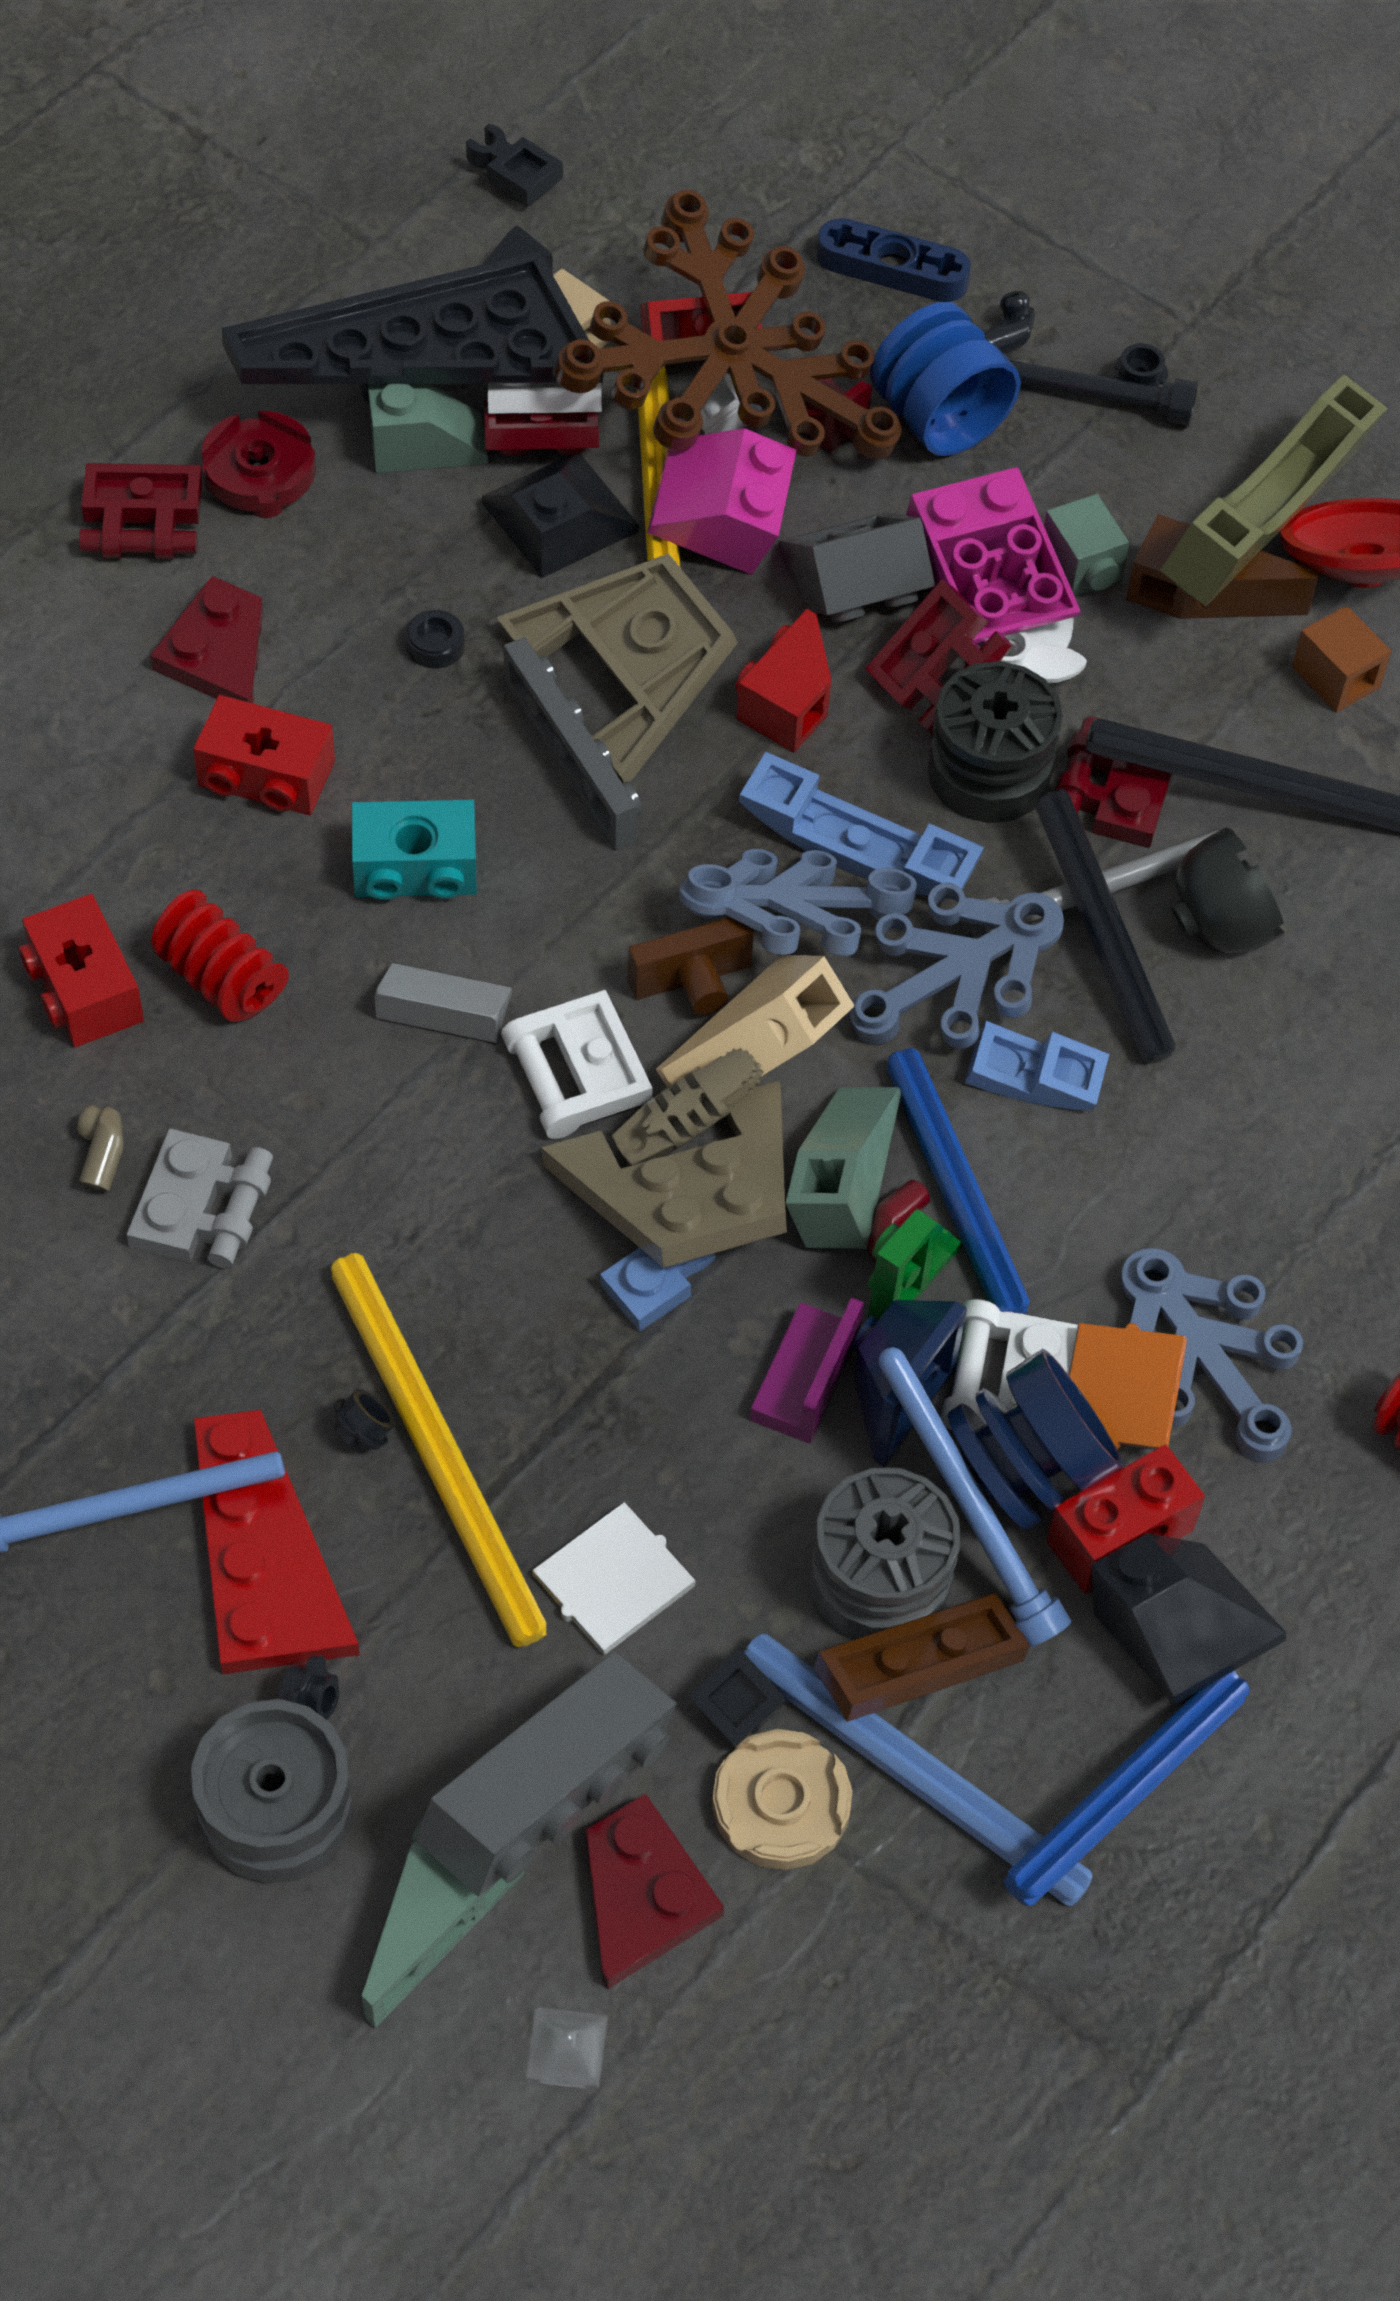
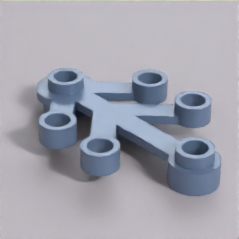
[679,849,917,956]
[850,883,1064,1049]
[1121,1248,1303,1463]

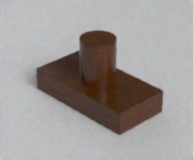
[628,917,754,1015]

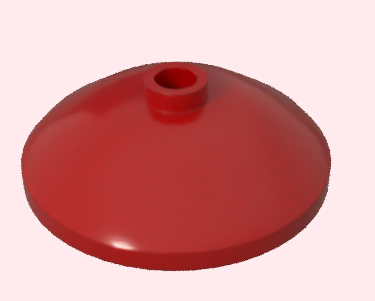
[1280,498,1400,588]

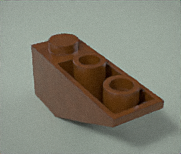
[1126,514,1320,619]

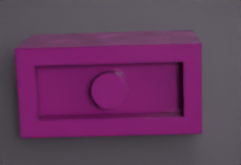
[750,1298,864,1444]

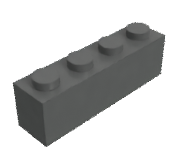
[415,1651,677,1897]

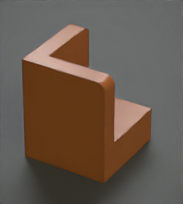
[1293,607,1392,713]

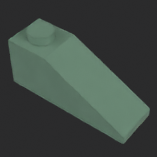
[362,1821,524,2028]

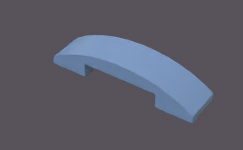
[739,752,984,896]

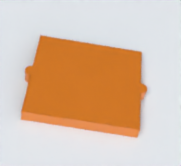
[1070,1323,1187,1450]

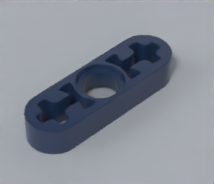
[817,218,971,302]

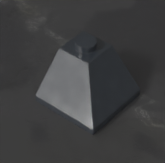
[482,453,639,578]
[1091,1533,1286,1705]

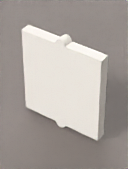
[533,1502,696,1656]

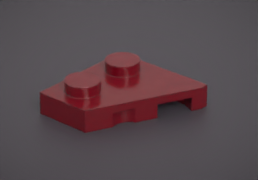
[586,1793,724,1989]

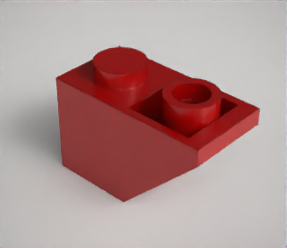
[735,609,831,753]

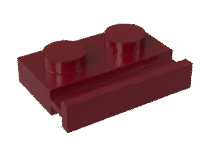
[484,397,599,456]

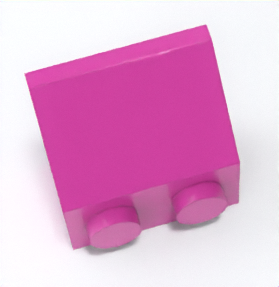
[647,428,796,575]

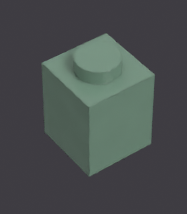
[1044,494,1129,596]

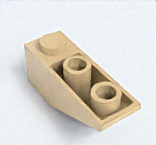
[656,955,855,1088]

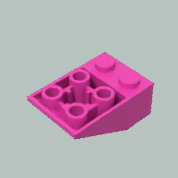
[906,467,1081,643]

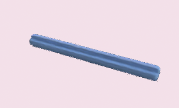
[744,1633,1093,1906]

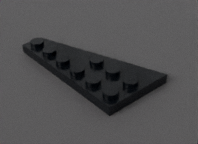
[222,251,604,384]

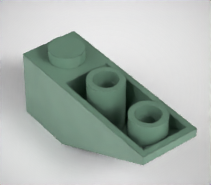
[785,1087,901,1249]

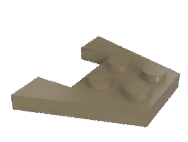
[496,553,738,782]
[541,1080,787,1268]

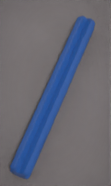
[887,1048,1030,1315]
[1004,1671,1250,1906]

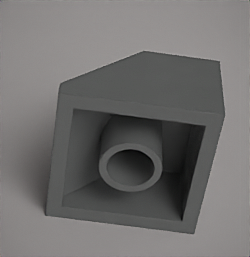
[779,513,935,622]

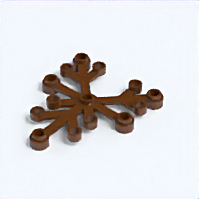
[555,190,901,459]

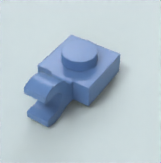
[600,1248,716,1332]

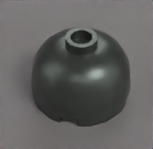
[1171,827,1285,953]

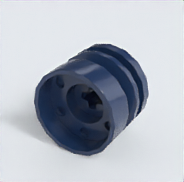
[948,1348,1123,1530]

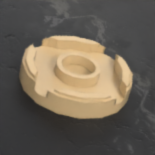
[712,1729,853,1870]

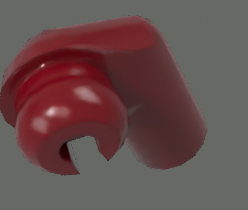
[867,1180,930,1263]

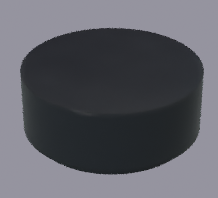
[406,610,465,669]

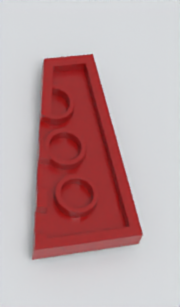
[194,1410,360,1674]

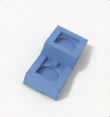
[964,1021,1109,1111]

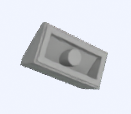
[374,963,512,1043]

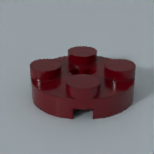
[202,411,316,518]

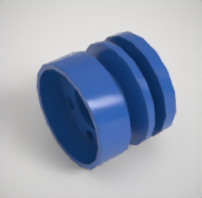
[869,302,1021,456]

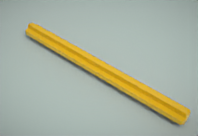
[331,1253,546,1648]

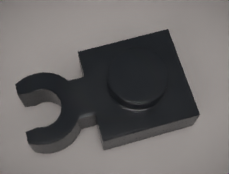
[466,124,563,207]

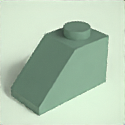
[368,384,488,473]

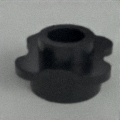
[278,1654,339,1720]

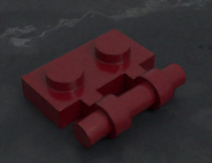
[79,463,203,559]
[865,580,1013,735]
[1054,717,1172,848]

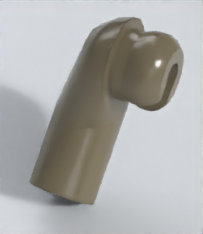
[77,1105,124,1192]

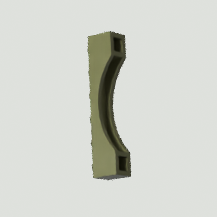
[1160,374,1388,607]

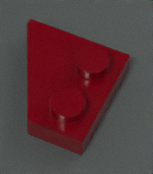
[150,576,264,704]

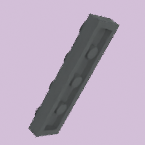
[504,637,642,851]

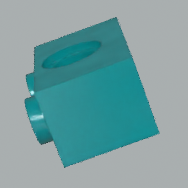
[352,800,477,900]

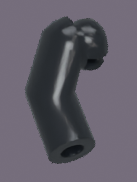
[984,291,1035,354]

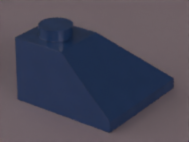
[852,1300,967,1467]

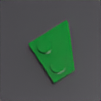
[867,1209,963,1319]

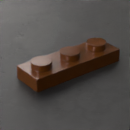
[814,1593,1030,1722]

